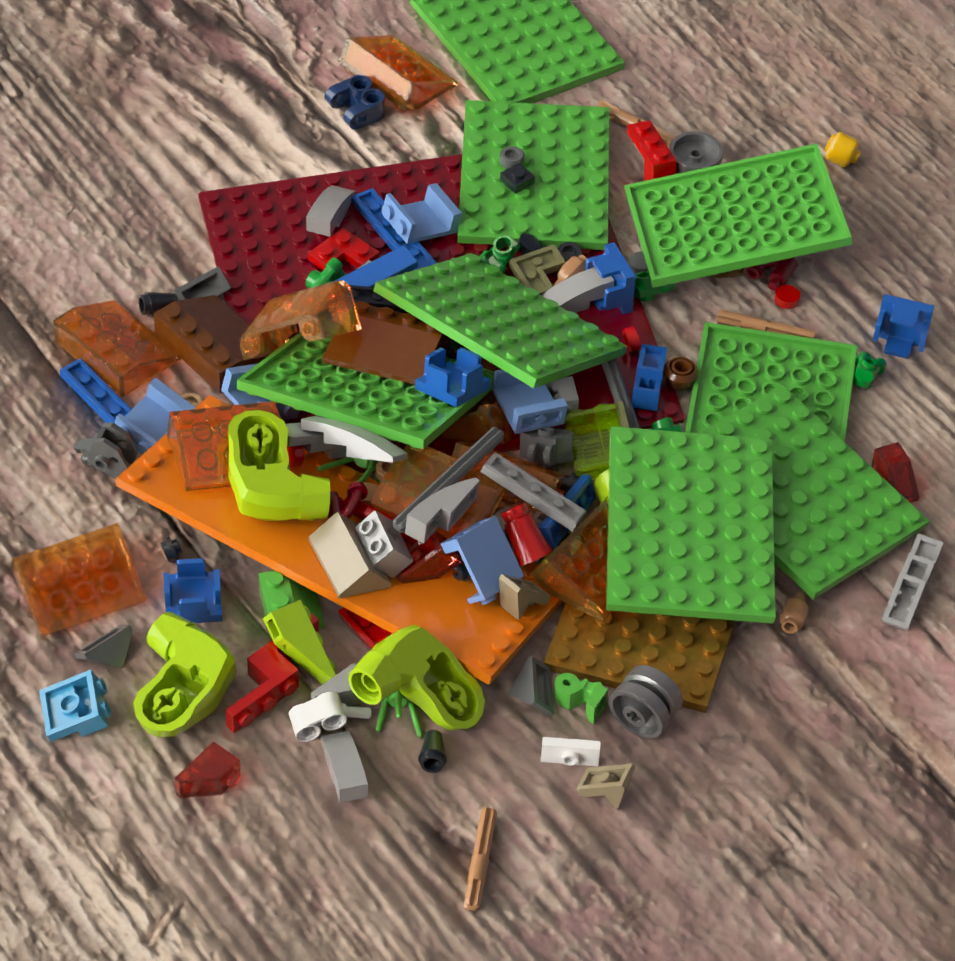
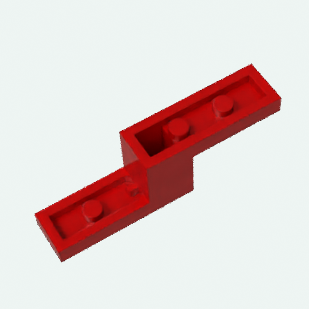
[627,120,677,181]
[226,613,319,733]

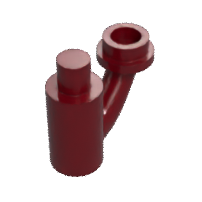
[746,257,798,291]
[326,481,368,521]

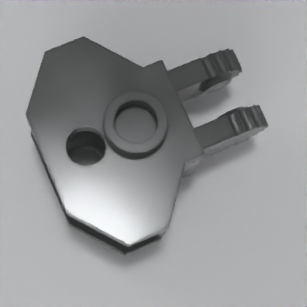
[73,423,138,479]
[520,427,575,467]

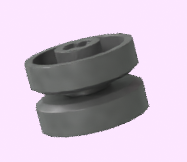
[669,131,723,174]
[609,665,683,739]

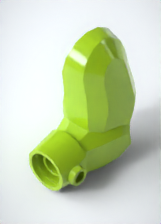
[228,410,330,521]
[133,611,237,737]
[348,625,485,730]

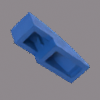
[631,344,668,411]

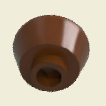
[663,357,699,391]

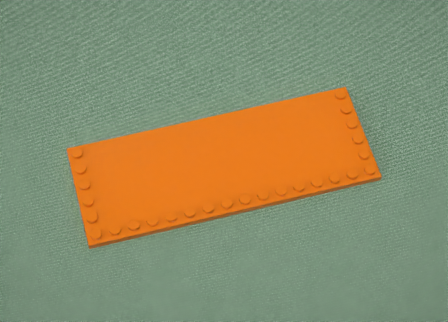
[116,395,574,685]

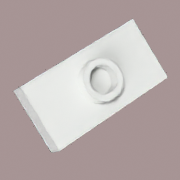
[541,737,600,766]

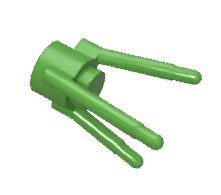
[317,457,379,483]
[376,689,423,738]

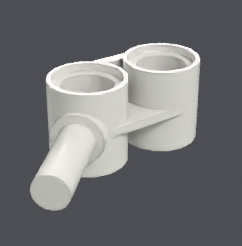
[289,692,371,742]

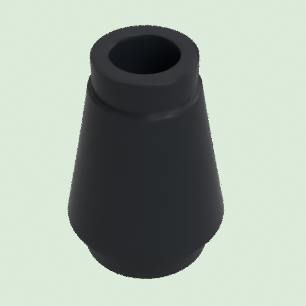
[138,292,178,317]
[418,730,447,773]

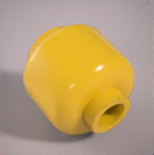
[824,132,861,168]

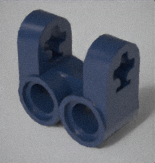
[324,75,385,130]

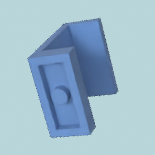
[382,183,462,244]
[221,364,300,421]
[492,369,568,434]
[115,377,195,455]
[441,516,524,605]

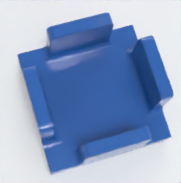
[585,242,636,314]
[873,294,934,359]
[415,348,491,407]
[163,558,222,623]

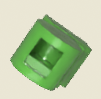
[554,673,608,724]

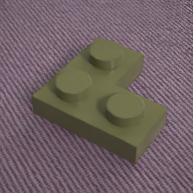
[509,244,566,295]

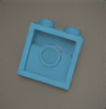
[39,669,112,742]

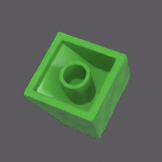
[259,570,325,637]

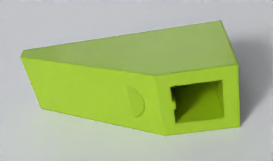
[263,599,336,685]

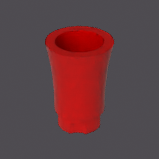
[501,503,553,567]

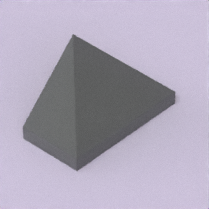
[174,266,231,300]
[74,625,132,669]
[508,656,554,716]

